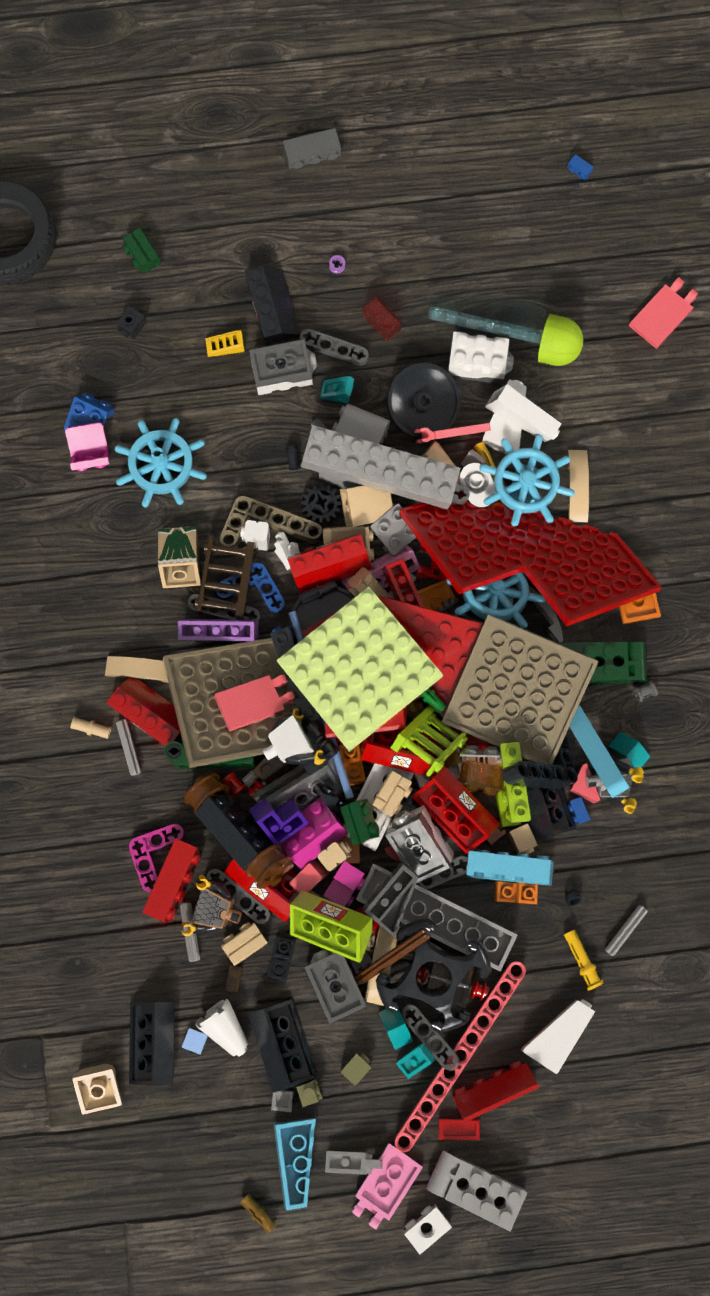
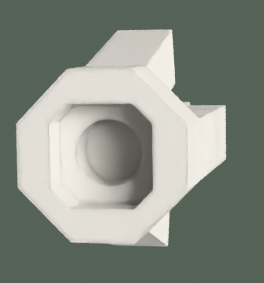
[274,532,300,571]

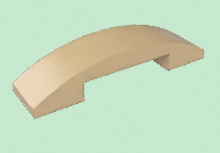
[568,450,589,523]
[105,656,168,683]
[365,926,400,1006]

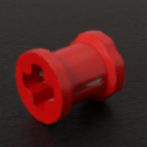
[221,771,247,797]

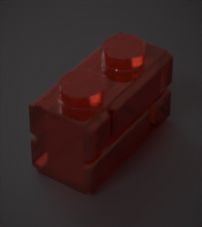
[363,297,401,342]

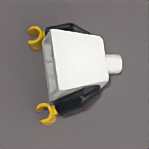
[263,708,326,765]

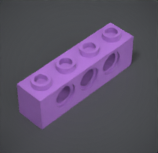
[178,619,258,641]

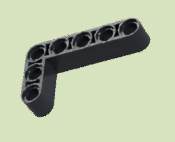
[502,735,578,789]

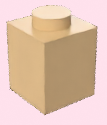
[508,824,537,854]

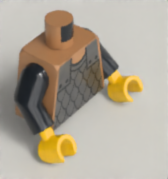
[181,875,242,936]

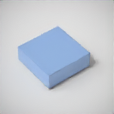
[182,1028,208,1054]

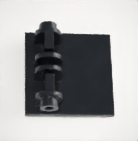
[302,720,340,776]

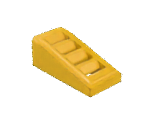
[205,330,244,357]

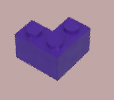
[249,798,309,845]

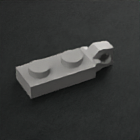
[325,1151,383,1175]

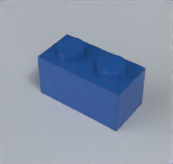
[567,154,593,180]
[568,797,591,825]

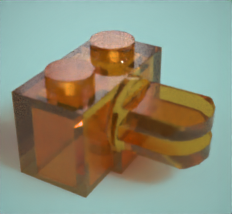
[460,760,504,795]

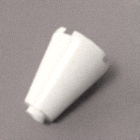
[195,999,249,1057]

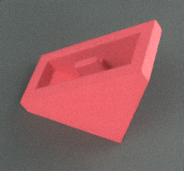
[569,763,600,803]
[289,859,329,894]

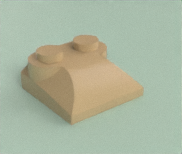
[72,1064,122,1115]

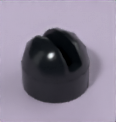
[565,889,582,906]

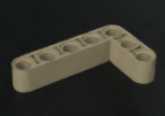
[220,496,322,548]

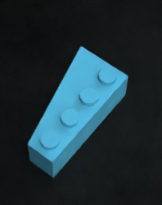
[467,850,554,886]
[274,1117,316,1210]

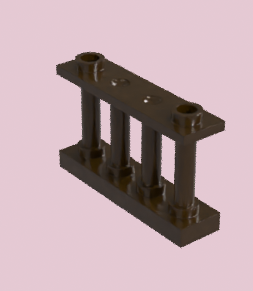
[195,536,256,620]

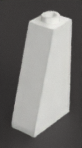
[482,379,527,454]
[485,384,561,442]
[521,999,595,1074]

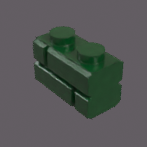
[122,228,161,274]
[340,799,380,846]

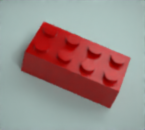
[142,838,202,923]

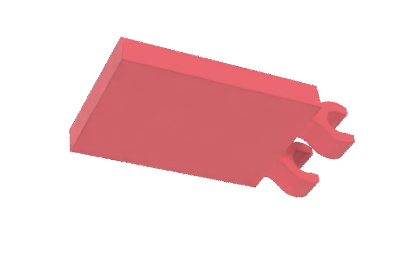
[629,277,698,349]
[414,423,491,443]
[214,674,295,732]

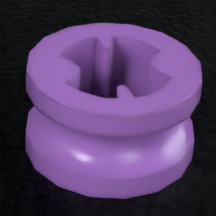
[329,255,346,274]

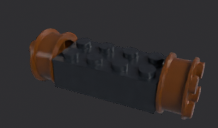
[183,773,293,889]

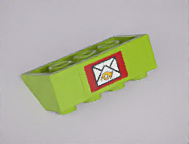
[290,891,372,963]

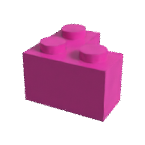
[323,861,365,908]

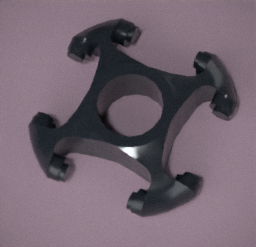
[376,918,492,1033]

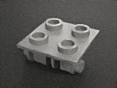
[370,503,416,556]
[460,745,502,766]

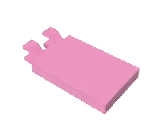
[352,1143,423,1229]

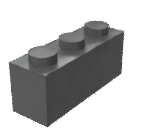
[283,128,341,169]

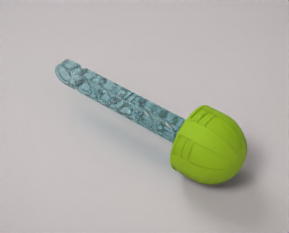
[428,307,583,366]

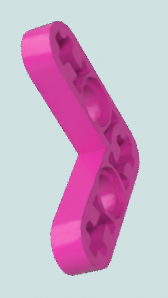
[129,824,185,893]

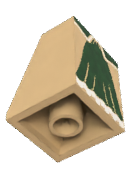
[158,526,201,588]

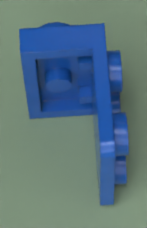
[64,393,116,431]

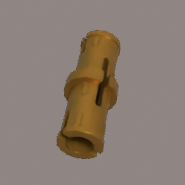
[240,1193,277,1234]

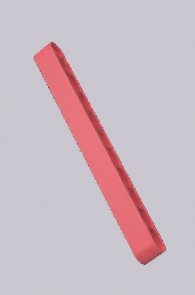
[394,962,526,1152]

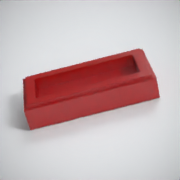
[439,1118,480,1140]

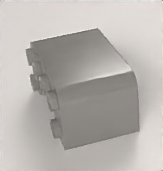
[319,404,390,489]

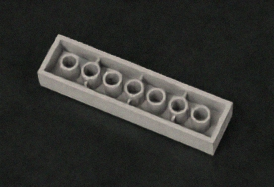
[301,425,460,509]
[356,864,517,972]

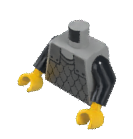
[585,758,644,814]

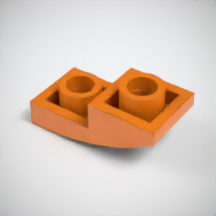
[339,744,366,786]
[494,881,538,904]

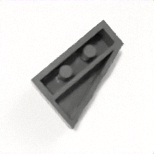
[362,863,419,937]

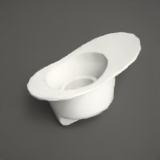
[460,463,496,507]

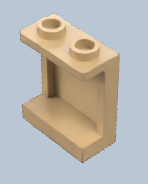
[340,485,394,527]
[323,525,374,563]

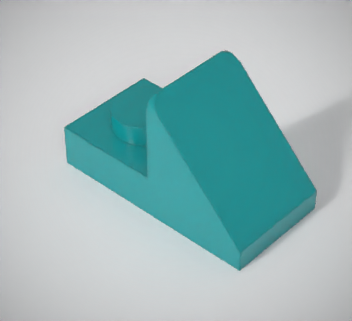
[320,376,354,404]
[396,1043,435,1079]

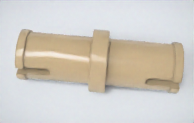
[70,717,111,739]

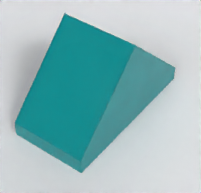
[608,732,650,768]
[378,1009,413,1050]

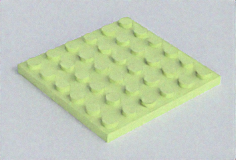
[276,587,443,752]

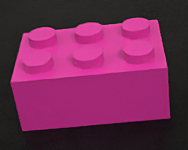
[281,797,348,869]

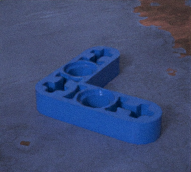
[216,563,285,614]

